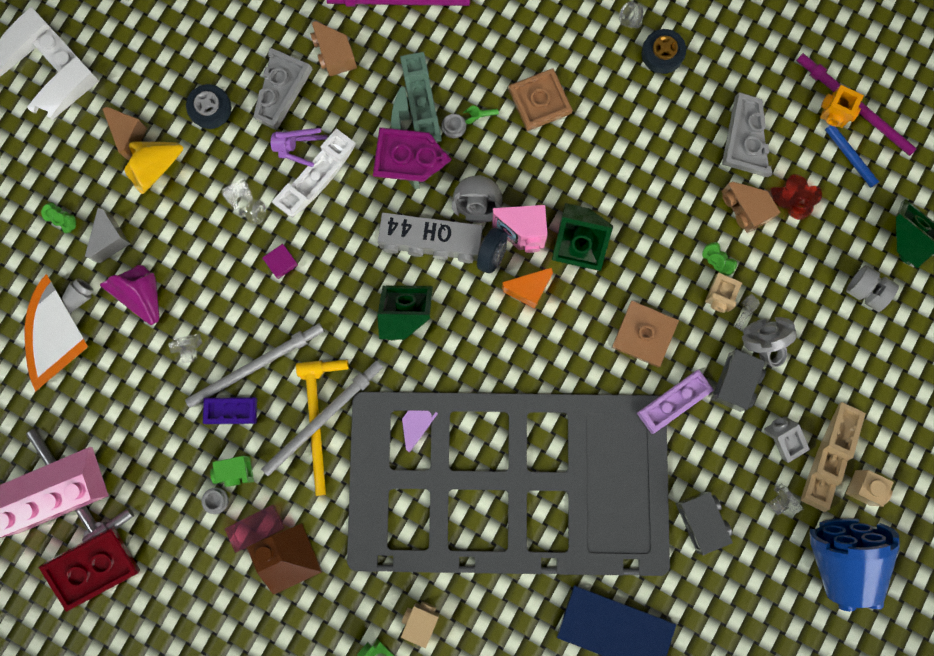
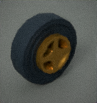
[641,29,686,74]

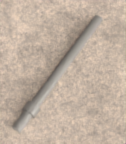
[185,323,325,408]
[261,361,383,476]

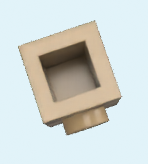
[846,470,894,507]
[401,601,440,649]

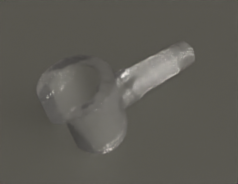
[734,294,760,330]

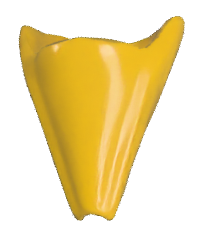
[124,141,183,194]

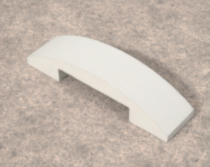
[272,128,356,218]

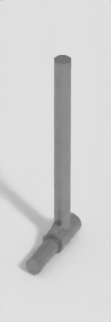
[26,429,134,542]

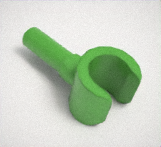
[463,105,499,124]

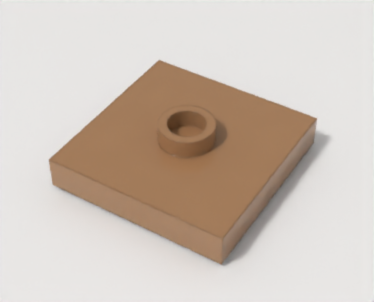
[508,68,573,131]
[611,301,679,368]

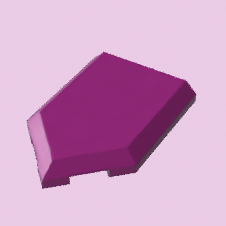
[373,127,452,182]

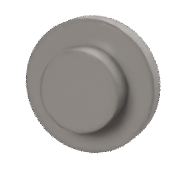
[442,114,466,139]
[202,488,229,514]

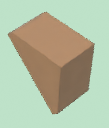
[103,107,147,161]

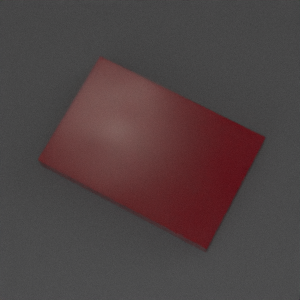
[38,526,140,612]

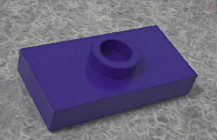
[203,398,257,425]

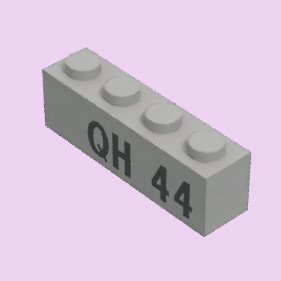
[378,213,483,263]

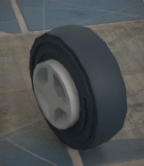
[186,84,232,129]

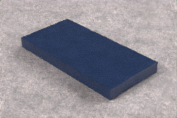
[556,585,676,656]

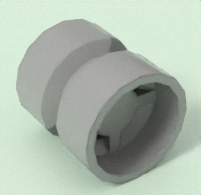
[846,265,899,312]

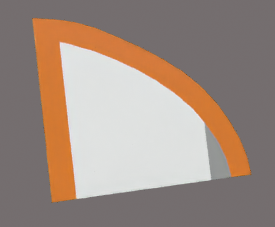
[25,274,88,391]

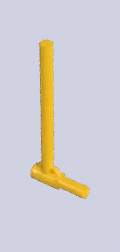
[296,359,349,496]

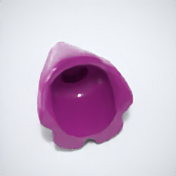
[100,265,159,325]

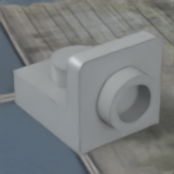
[764,417,810,463]

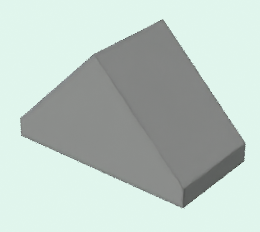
[85,208,130,263]

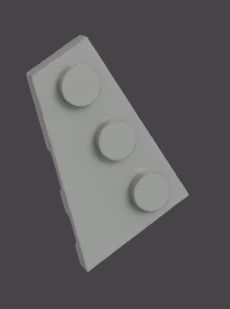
[253,48,313,130]
[722,93,772,178]

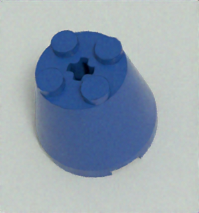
[810,518,899,612]

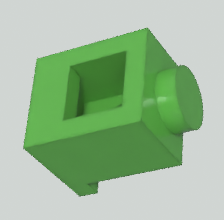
[210,456,254,487]

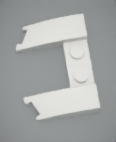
[0,7,99,120]

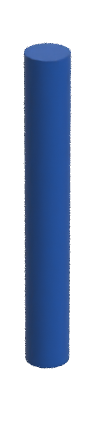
[825,125,879,188]

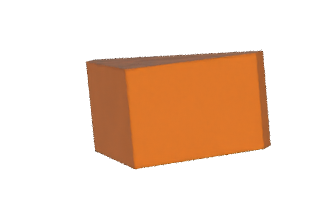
[502,268,553,309]

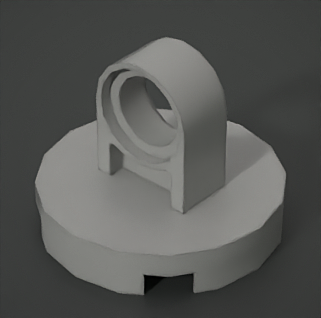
[742,317,797,367]

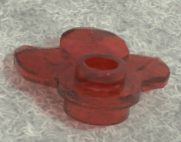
[770,174,822,220]

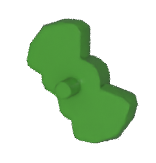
[41,202,76,233]
[702,242,737,276]

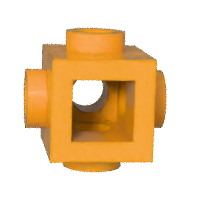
[820,85,864,128]

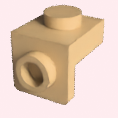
[705,273,742,313]

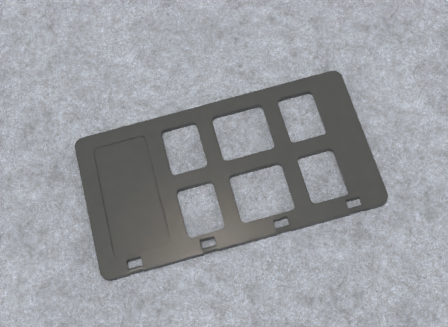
[347,392,670,576]

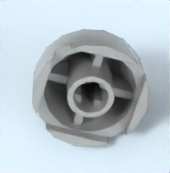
[452,175,502,223]

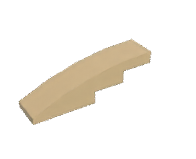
[800,402,866,512]

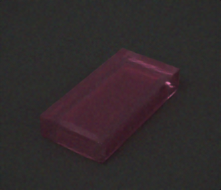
[225,505,285,553]

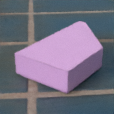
[402,411,438,452]

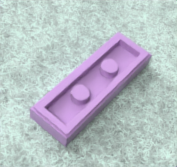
[637,369,714,434]

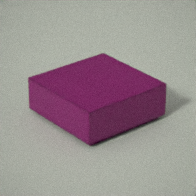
[262,244,298,279]

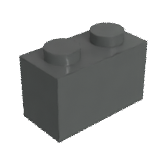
[711,350,766,412]
[675,492,733,555]

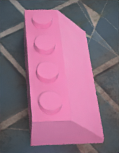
[0,447,109,538]

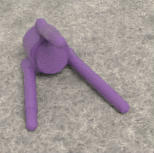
[271,128,328,167]

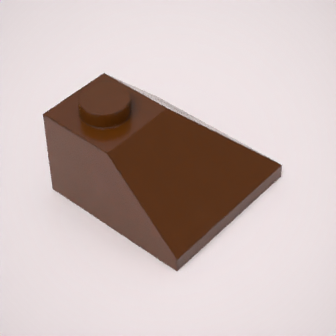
[247,523,323,595]

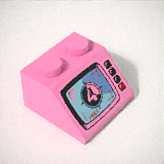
[492,205,547,253]

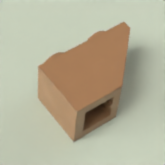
[310,21,357,77]
[722,181,781,233]

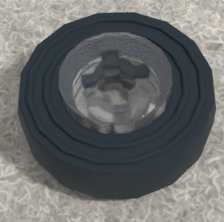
[477,228,507,273]

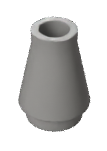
[61,278,94,314]

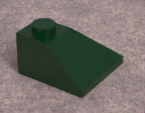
[896,199,934,268]
[552,203,613,271]
[377,285,433,341]

